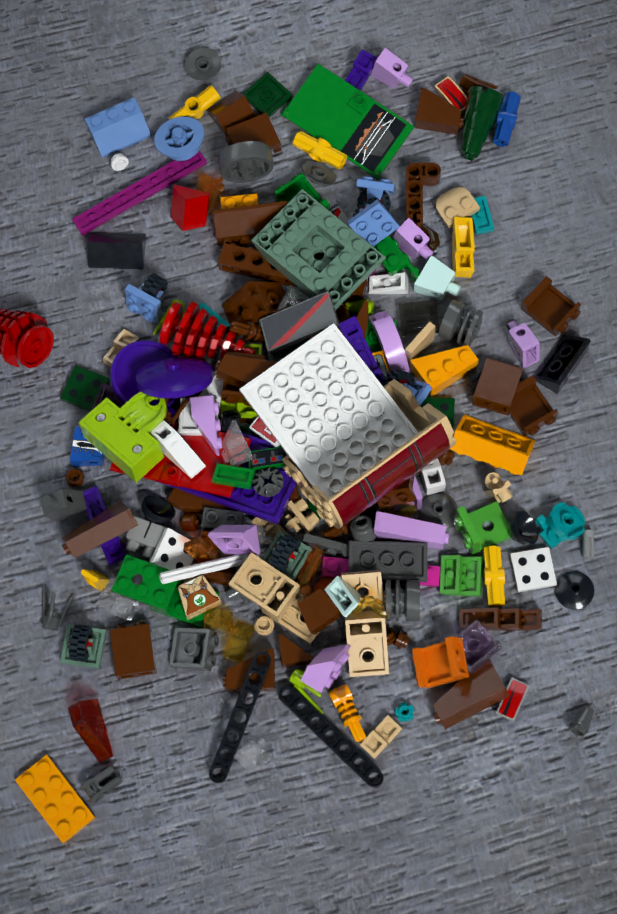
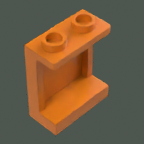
[412,636,469,688]

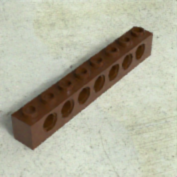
[218,243,368,301]

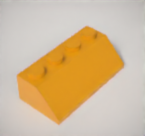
[450,414,536,476]

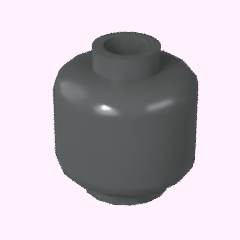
[350,516,377,542]

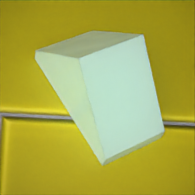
[324,576,361,617]

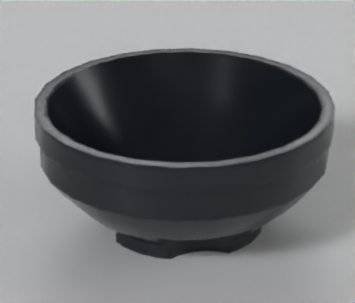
[141,495,176,524]
[508,511,538,546]

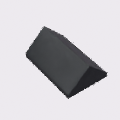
[87,233,146,269]
[534,334,591,394]

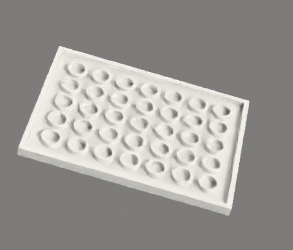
[239,323,419,498]

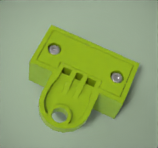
[78,392,167,483]

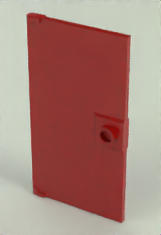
[110,422,251,498]

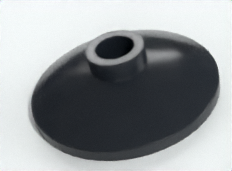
[555,571,594,610]

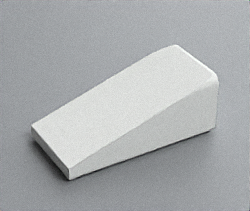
[369,272,408,294]

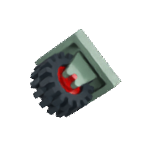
[262,530,313,581]
[60,624,107,670]

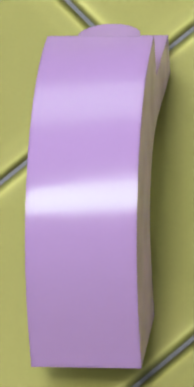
[368,311,410,372]

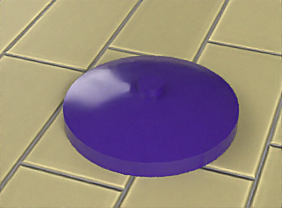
[110,341,178,409]
[136,357,213,398]

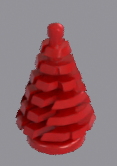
[159,301,255,359]
[0,309,54,368]

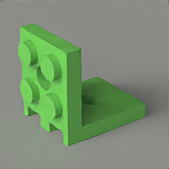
[454,501,511,556]

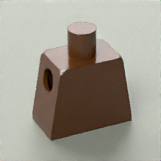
[298,584,343,635]

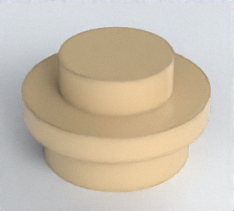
[254,616,274,636]

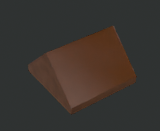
[206,91,256,136]

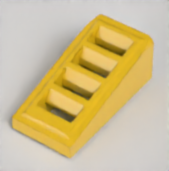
[81,569,110,592]

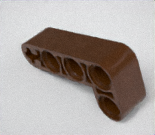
[406,163,441,229]

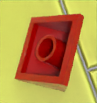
[171,185,210,231]

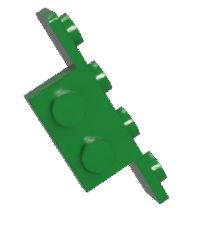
[373,235,420,283]

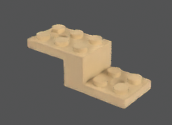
[229,552,321,645]
[341,570,389,677]

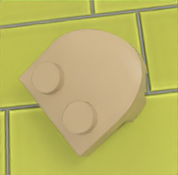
[436,187,480,229]

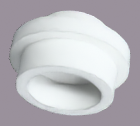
[111,153,129,171]

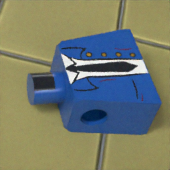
[70,427,105,467]

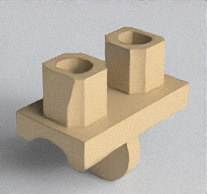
[484,472,513,503]
[285,498,319,534]

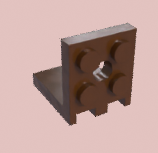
[221,281,290,337]

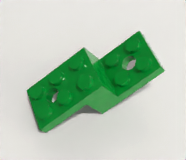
[111,554,220,629]

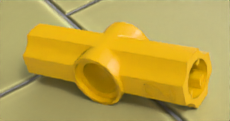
[168,85,221,120]
[293,131,347,170]
[483,546,505,607]

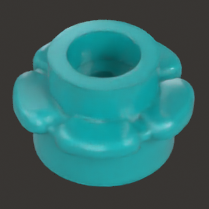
[395,702,414,722]

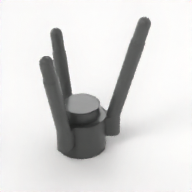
[41,585,75,631]

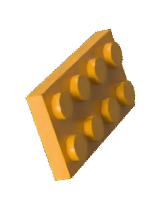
[15,755,95,844]

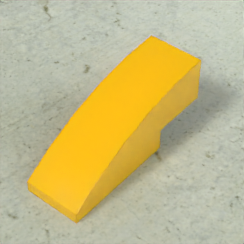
[452,217,475,278]

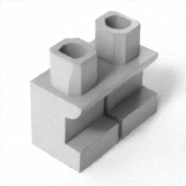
[126,516,166,560]

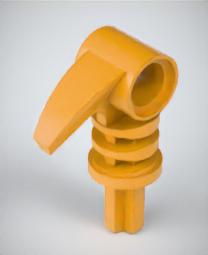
[328,684,366,742]

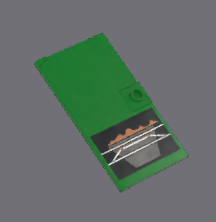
[282,64,415,180]

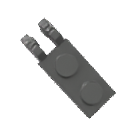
[303,533,349,559]

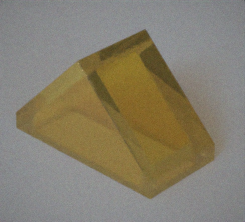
[223,620,256,663]

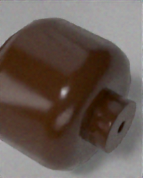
[438,449,455,466]
[180,513,201,532]

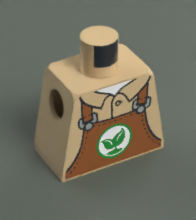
[178,575,221,620]

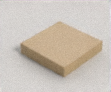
[405,321,435,366]

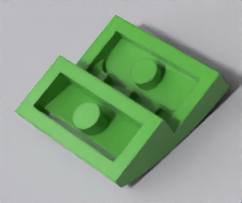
[440,555,483,597]

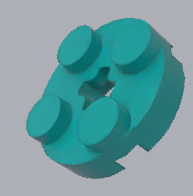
[546,502,586,541]

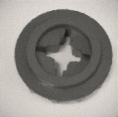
[253,467,284,497]

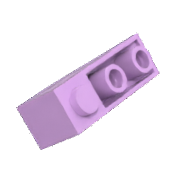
[190,395,222,456]

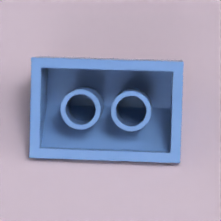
[85,97,151,158]

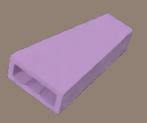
[374,511,449,549]

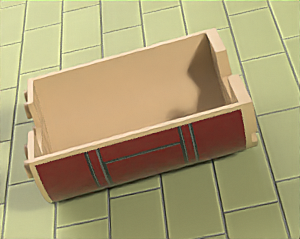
[282,379,456,529]

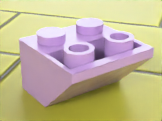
[301,644,351,693]

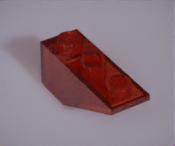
[68,699,113,763]

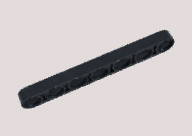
[209,651,271,783]
[279,686,384,788]

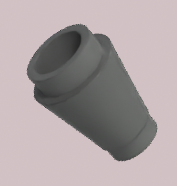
[569,705,594,737]

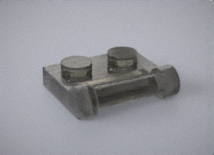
[399,300,439,337]

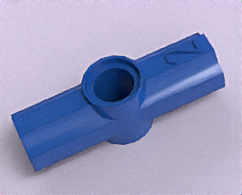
[493,91,521,147]

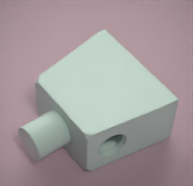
[414,256,461,300]

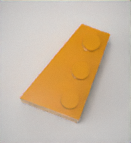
[410,345,479,397]

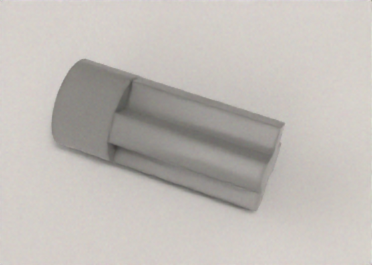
[582,530,594,559]

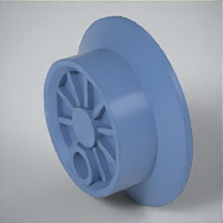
[154,117,205,161]

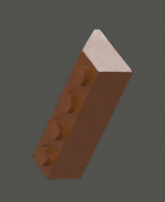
[213,201,287,246]

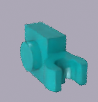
[534,514,562,550]

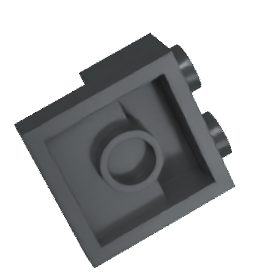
[169,628,219,671]

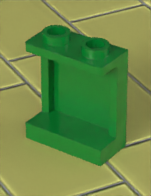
[274,173,330,211]

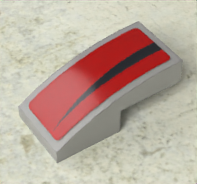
[496,678,530,722]

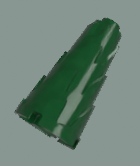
[462,86,504,161]

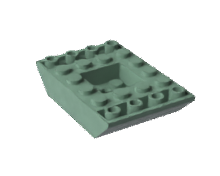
[252,189,386,311]

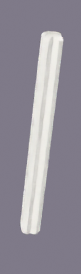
[159,548,267,584]

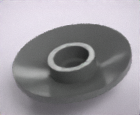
[185,48,221,81]
[302,161,336,186]
[420,493,458,529]

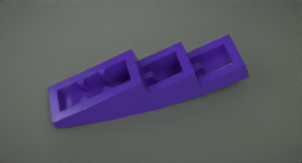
[83,486,126,566]

